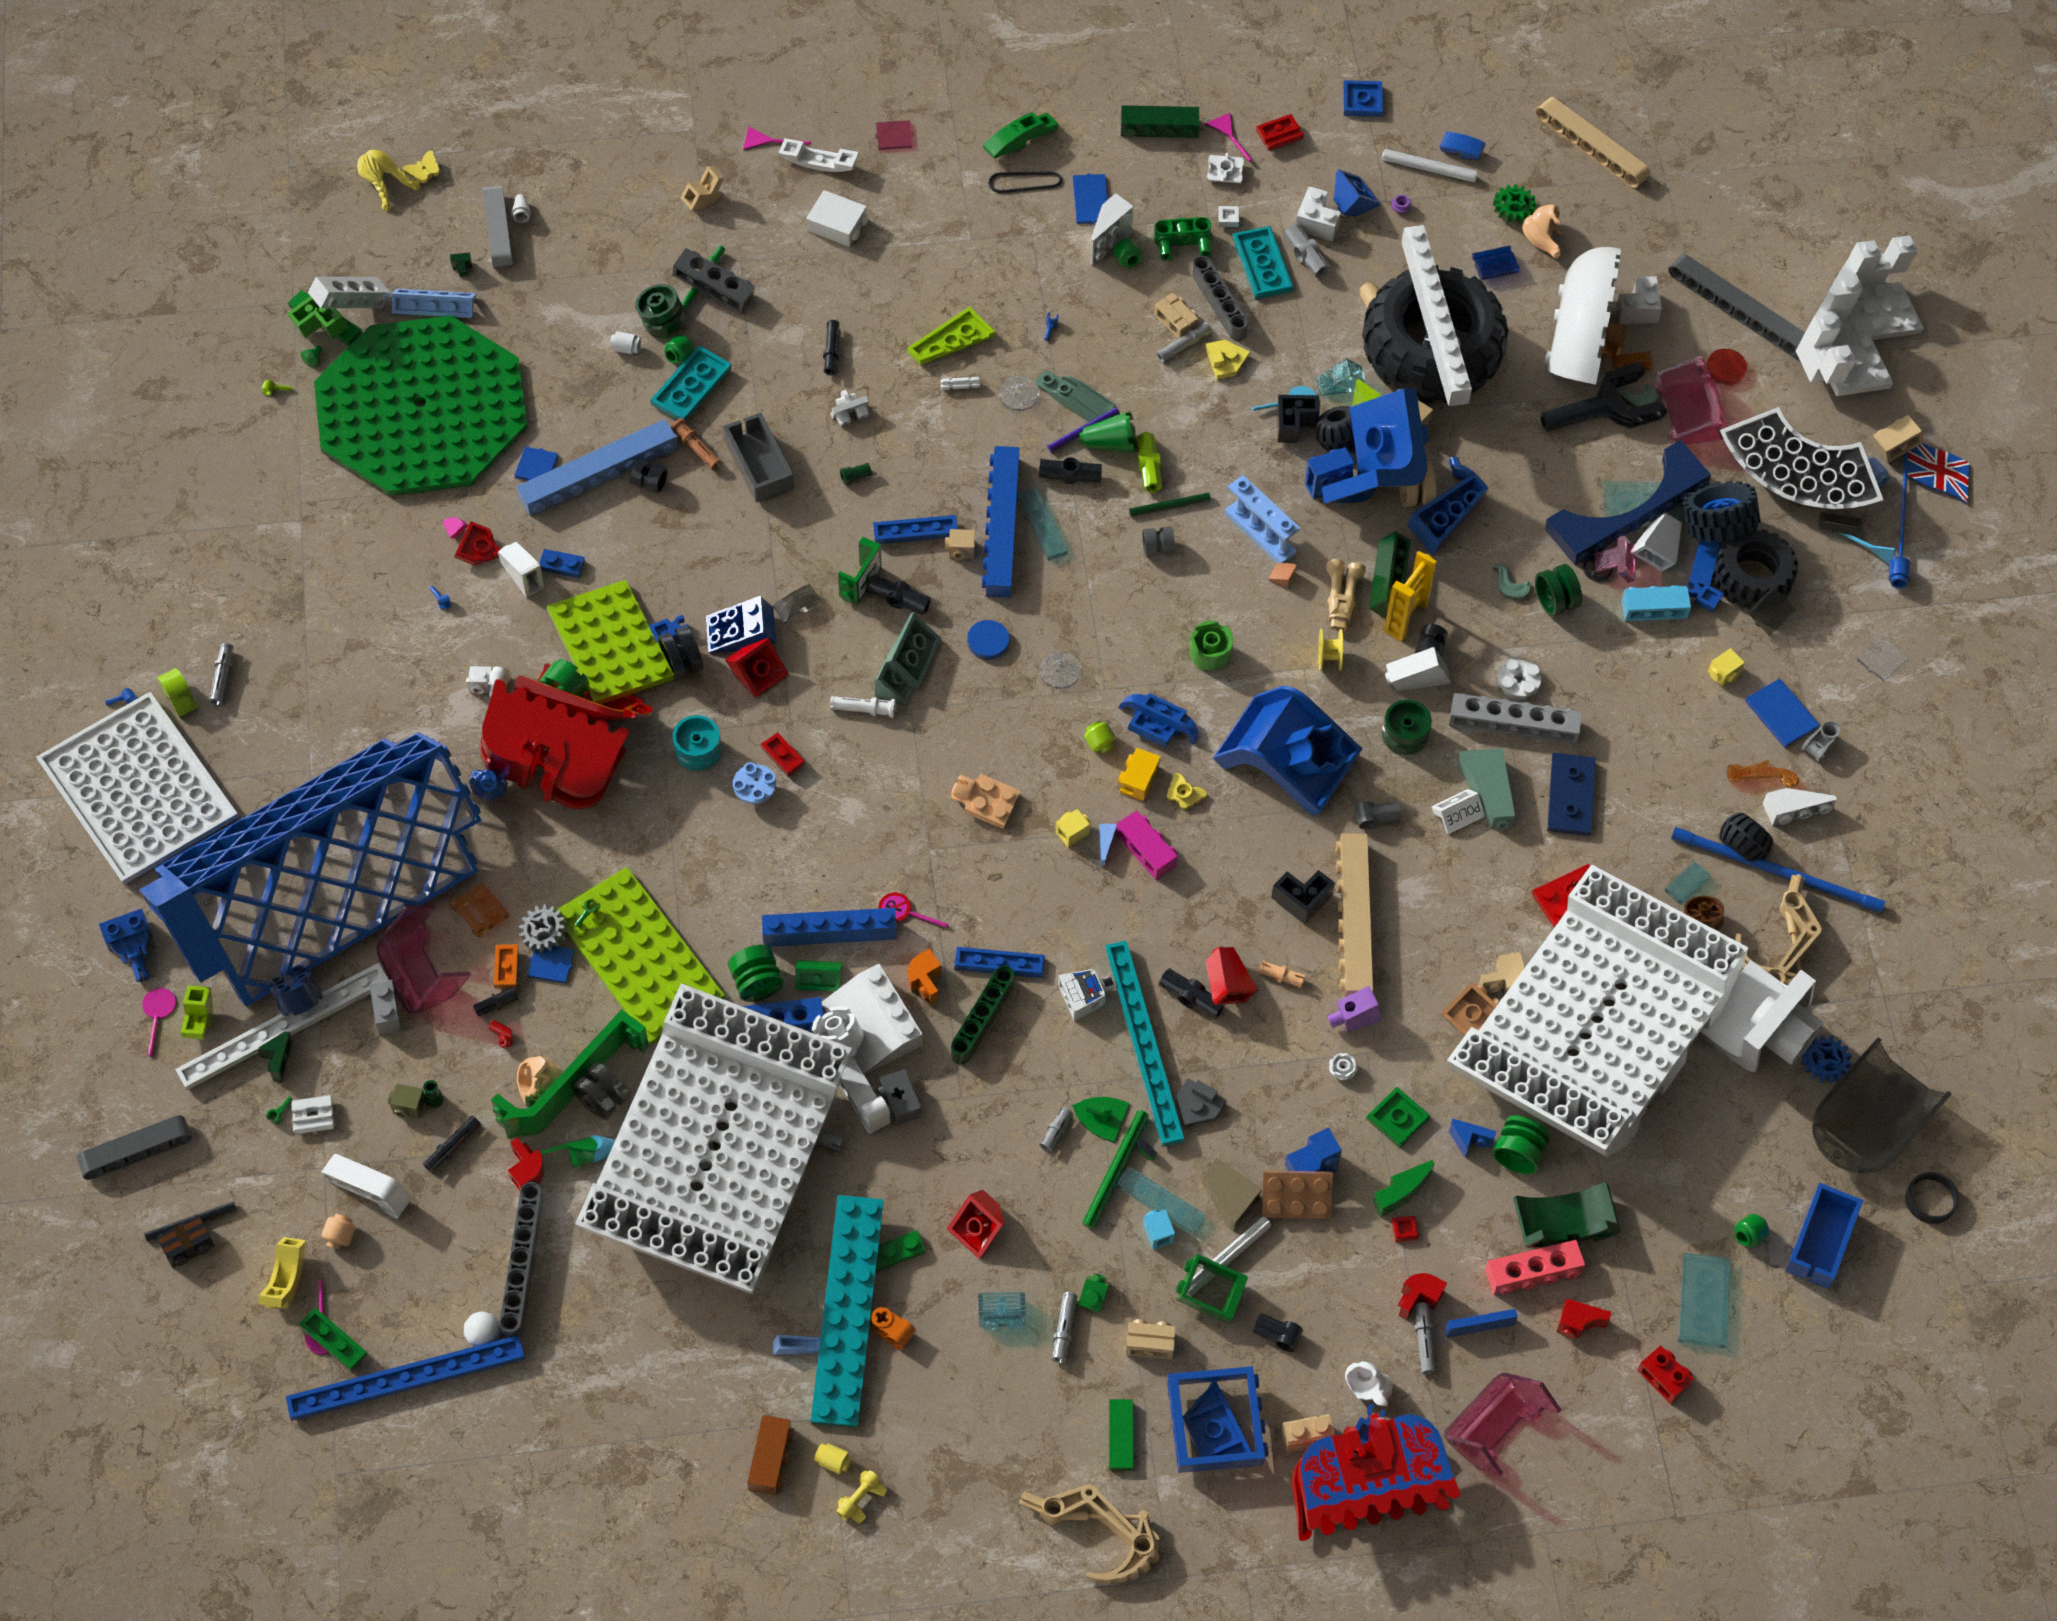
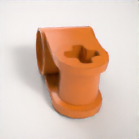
[871,1307,916,1350]

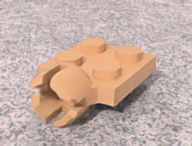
[951,773,1020,829]

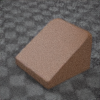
[1269,563,1297,588]

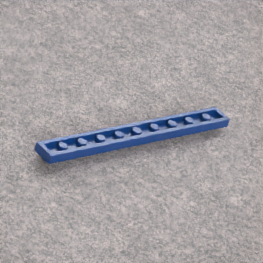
[286,1335,525,1421]

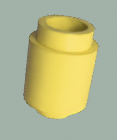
[814,1443,852,1475]

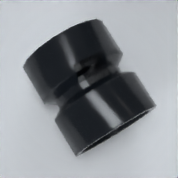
[630,459,668,493]
[1415,624,1448,658]

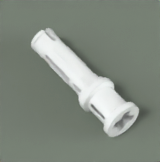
[830,696,896,718]

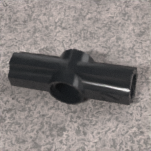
[1039,457,1102,484]
[866,574,931,615]
[1159,968,1225,1019]

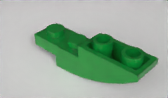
[983,112,1059,159]

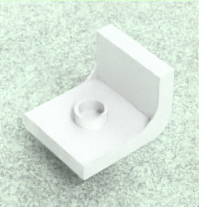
[1698,960,1824,1072]

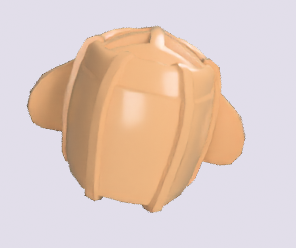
[517,1056,562,1106]

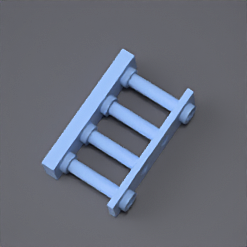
[1225,475,1300,563]

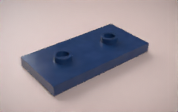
[1547,753,1596,836]

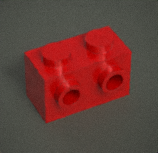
[1637,1345,1694,1405]

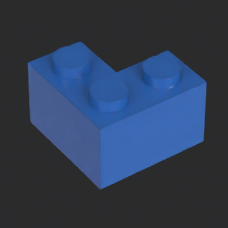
[1285,1127,1342,1174]

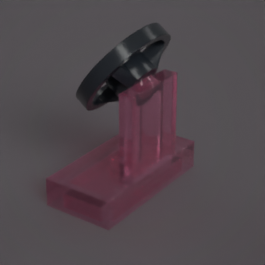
[1583,536,1635,583]

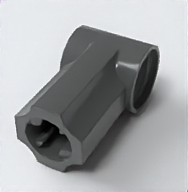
[1355,801,1400,830]

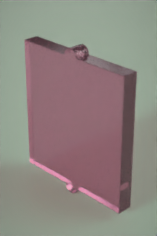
[875,120,913,150]

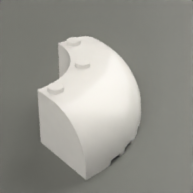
[1545,247,1621,384]
[1720,407,1883,509]

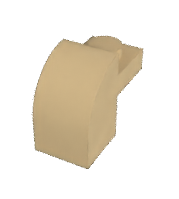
[680,166,725,210]
[1479,952,1524,995]

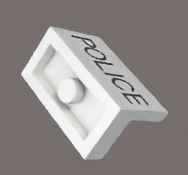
[1432,789,1485,834]

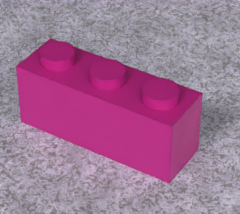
[1115,810,1178,880]

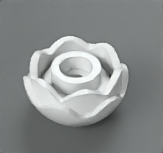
[1329,1053,1357,1080]

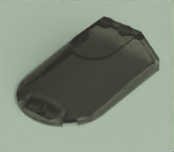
[1812,1037,1952,1174]

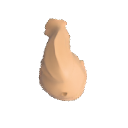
[1522,204,1563,259]

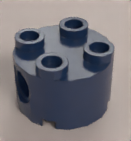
[270,965,323,1016]

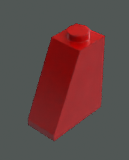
[1206,946,1258,1005]

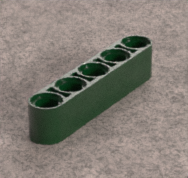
[951,966,1014,1064]

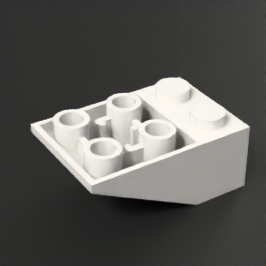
[1090,193,1133,265]

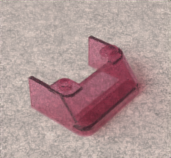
[376,905,471,1014]
[1443,1373,1562,1476]

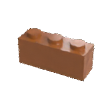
[747,1415,795,1495]

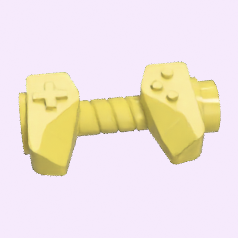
[836,1470,887,1524]

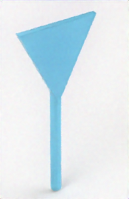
[1834,530,1895,565]

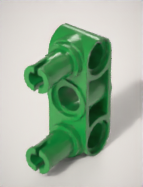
[1154,217,1212,261]

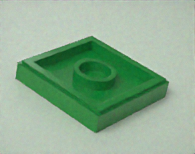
[1366,1087,1431,1148]

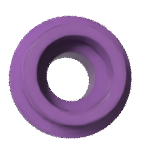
[1391,195,1411,214]

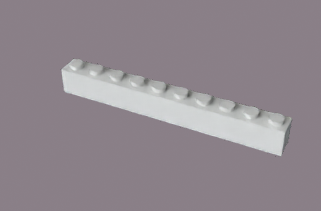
[1402,225,1472,406]

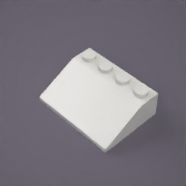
[822,964,923,1075]

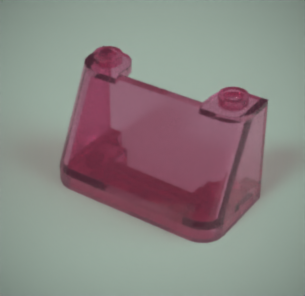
[1654,355,1728,444]

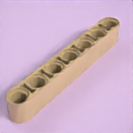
[1536,97,1651,188]

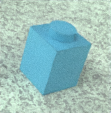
[1143,1209,1175,1250]

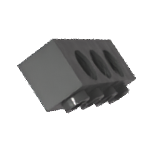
[672,248,755,314]

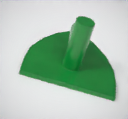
[1072,1097,1129,1143]

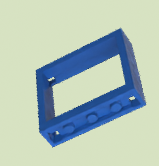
[1167,1366,1269,1473]

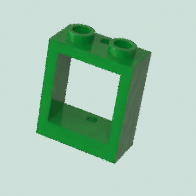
[1175,1254,1248,1323]

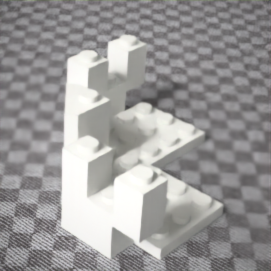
[1796,236,1924,396]

